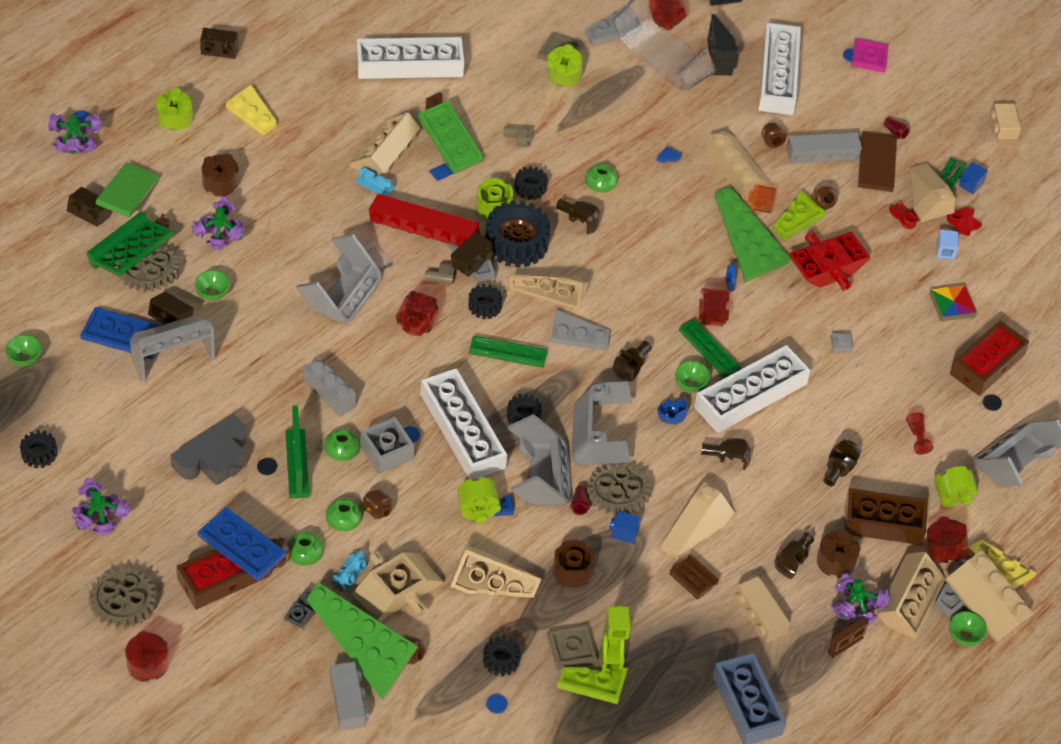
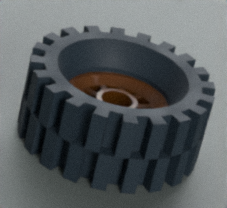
[485,201,551,268]

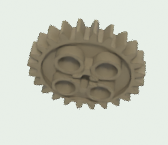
[118,244,180,292]
[587,463,651,516]
[89,567,157,629]

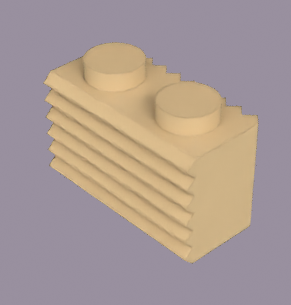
[989,104,1021,140]

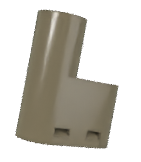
[504,126,531,146]
[425,262,454,284]

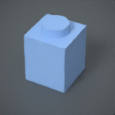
[936,230,958,260]

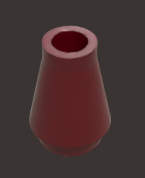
[883,117,910,139]
[570,486,590,515]

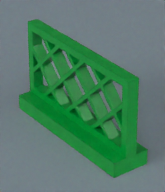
[86,211,173,277]
[285,406,309,499]

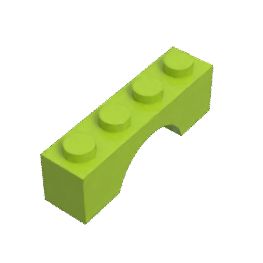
[600,605,630,670]

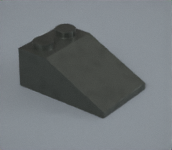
[707,14,739,76]

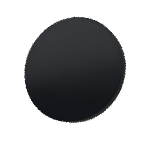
[983,395,1002,411]
[257,458,277,475]

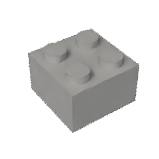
[360,417,414,474]

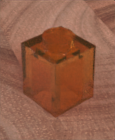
[748,185,776,213]

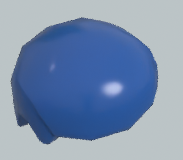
[657,398,688,425]

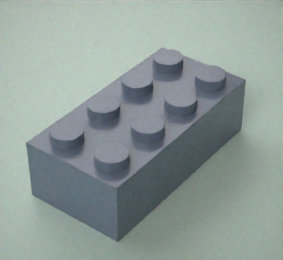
[713,653,786,744]

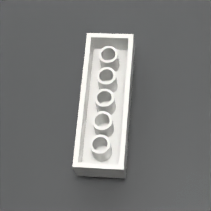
[758,23,801,115]
[356,37,464,79]
[694,345,811,433]
[420,368,507,480]

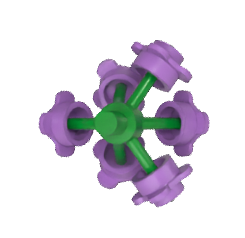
[48,113,101,154]
[191,196,245,250]
[72,478,130,535]
[831,573,890,626]

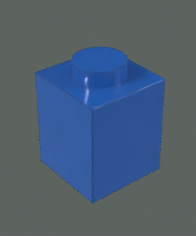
[959,162,988,195]
[609,511,641,544]

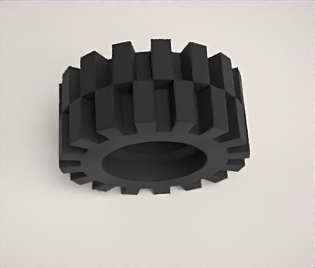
[514,166,548,200]
[468,284,503,319]
[506,393,542,424]
[20,430,57,468]
[483,636,521,677]

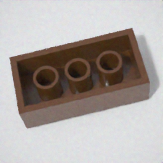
[843,488,928,545]

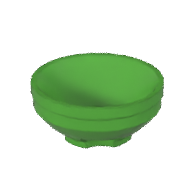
[585,164,618,192]
[195,270,230,301]
[5,335,41,366]
[675,361,710,392]
[324,429,360,461]
[326,498,362,531]
[288,532,324,566]
[949,612,987,646]

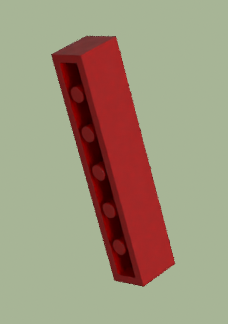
[369,194,480,247]

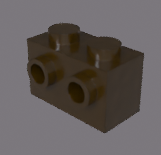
[200,27,238,59]
[67,186,111,227]
[451,232,493,277]
[148,291,194,325]

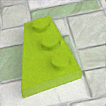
[773,190,826,241]
[557,667,628,704]

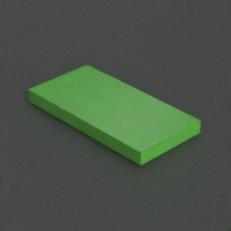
[417,101,484,174]
[96,162,159,217]

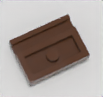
[669,554,719,600]
[828,617,869,658]

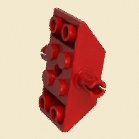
[788,231,870,291]

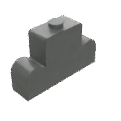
[170,414,247,485]

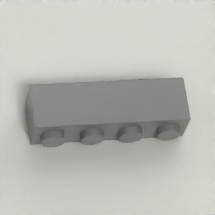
[786,132,862,164]

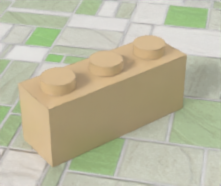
[735,576,790,643]

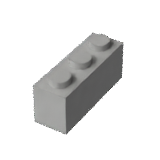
[303,357,356,417]
[330,662,369,731]

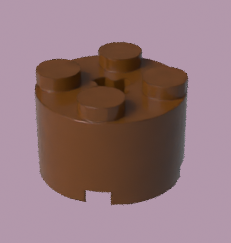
[202,154,239,197]
[817,529,861,578]
[552,540,595,587]

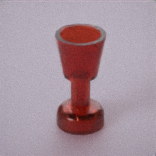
[906,412,933,455]

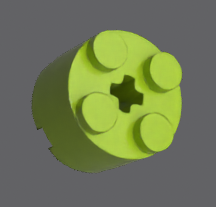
[547,45,583,87]
[156,88,193,130]
[476,178,513,220]
[934,466,979,509]
[457,477,501,523]

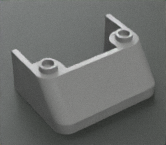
[296,234,381,323]
[130,315,215,382]
[572,381,632,465]
[508,414,571,505]
[974,419,1061,488]

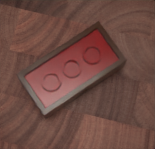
[950,320,1030,396]
[176,549,270,610]

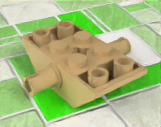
[353,551,443,622]

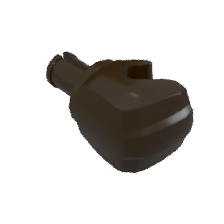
[556,198,601,234]
[612,341,652,382]
[701,438,751,470]
[823,439,861,487]
[774,532,814,579]

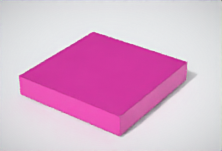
[851,38,888,73]

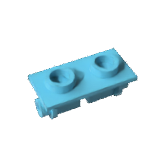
[355,168,396,196]
[331,550,368,593]

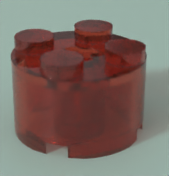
[648,0,687,30]
[699,288,729,326]
[396,291,439,336]
[927,516,968,563]
[125,631,169,682]

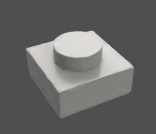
[831,333,853,353]

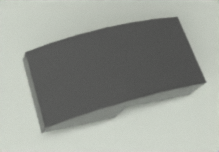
[284,587,316,629]

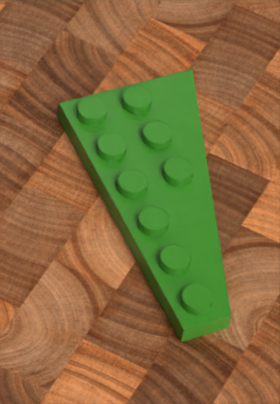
[714,186,791,283]
[306,582,418,700]

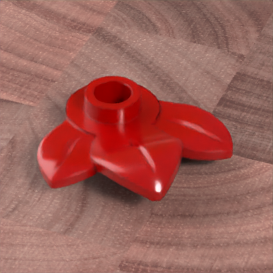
[889,201,920,229]
[946,207,982,236]

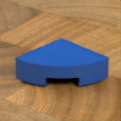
[656,146,682,163]
[725,264,735,291]
[493,495,514,516]

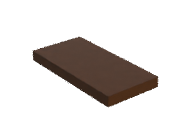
[857,132,897,192]

